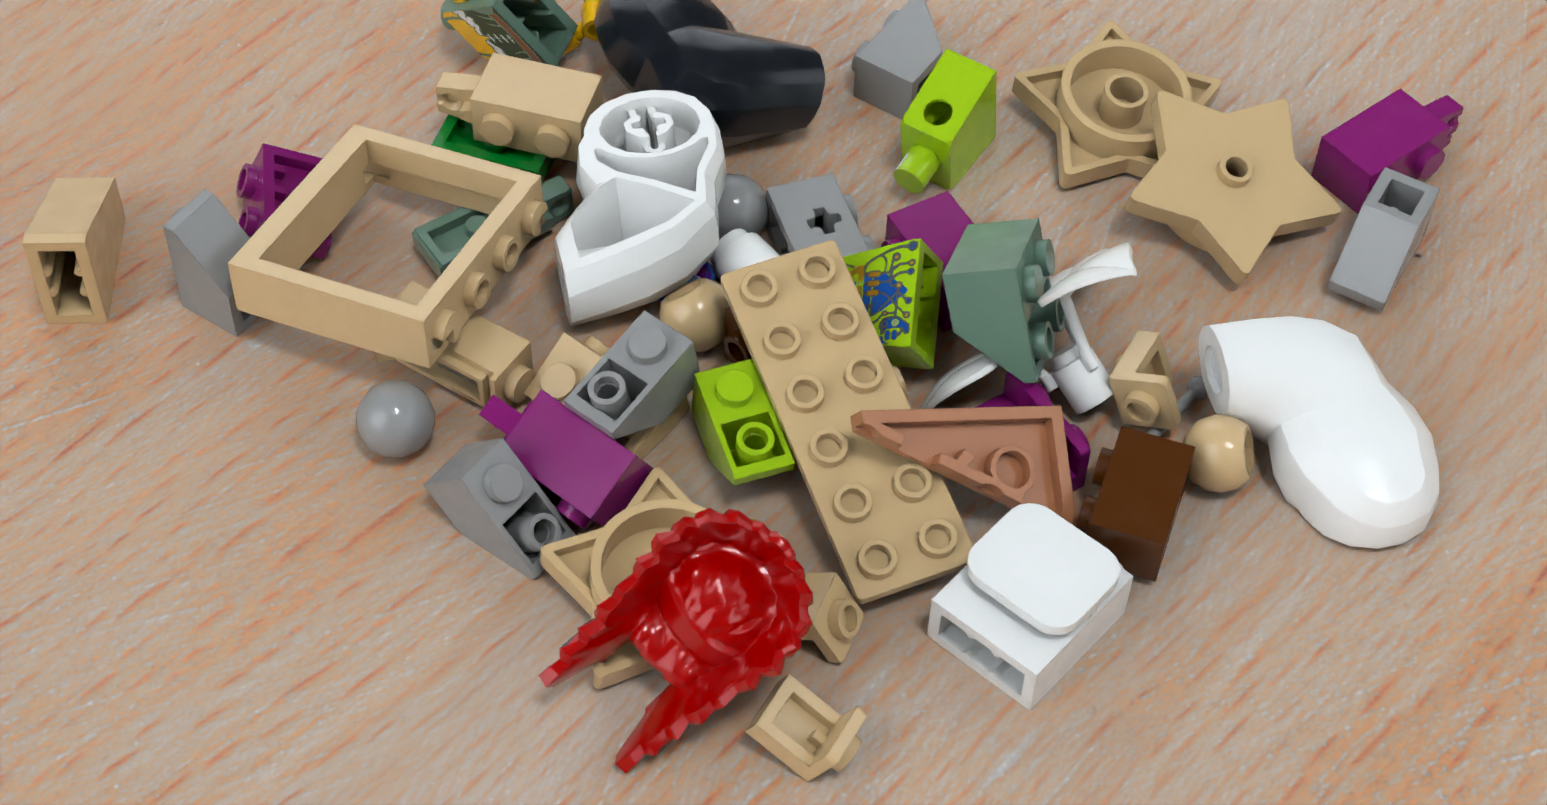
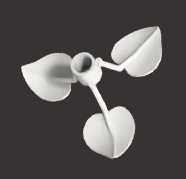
[920,242,1137,414]

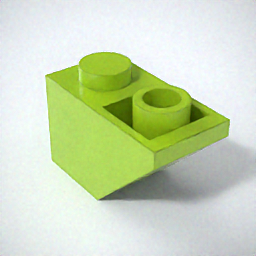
[691,359,795,486]

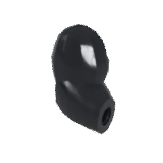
[594,0,825,148]

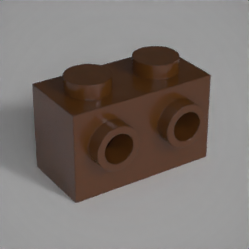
[1076,426,1196,582]

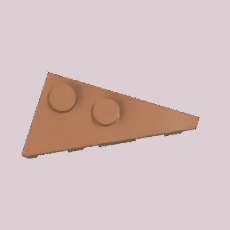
[850,405,1077,526]

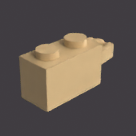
[436,53,603,162]

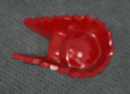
[538,508,813,773]

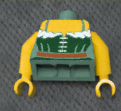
[440,0,599,66]

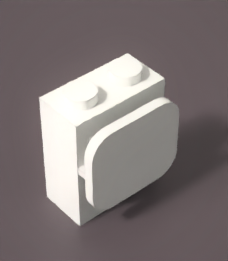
[927,503,1133,711]

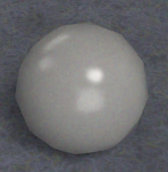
[718,173,769,240]
[356,380,435,458]

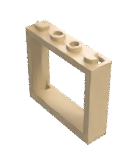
[228,124,548,369]

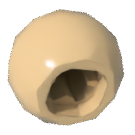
[659,278,729,352]
[1183,414,1255,493]

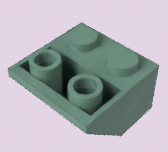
[942,218,1065,383]

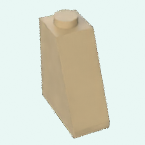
[22,177,126,324]

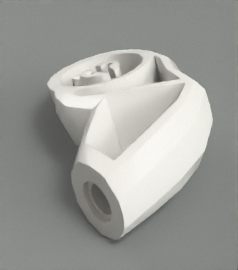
[554,90,727,326]
[1198,316,1439,549]

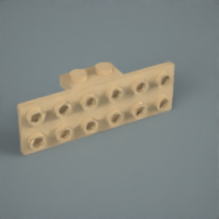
[721,240,973,604]

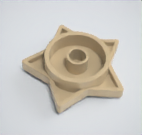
[1011,20,1222,188]
[1124,90,1342,285]
[540,467,784,689]

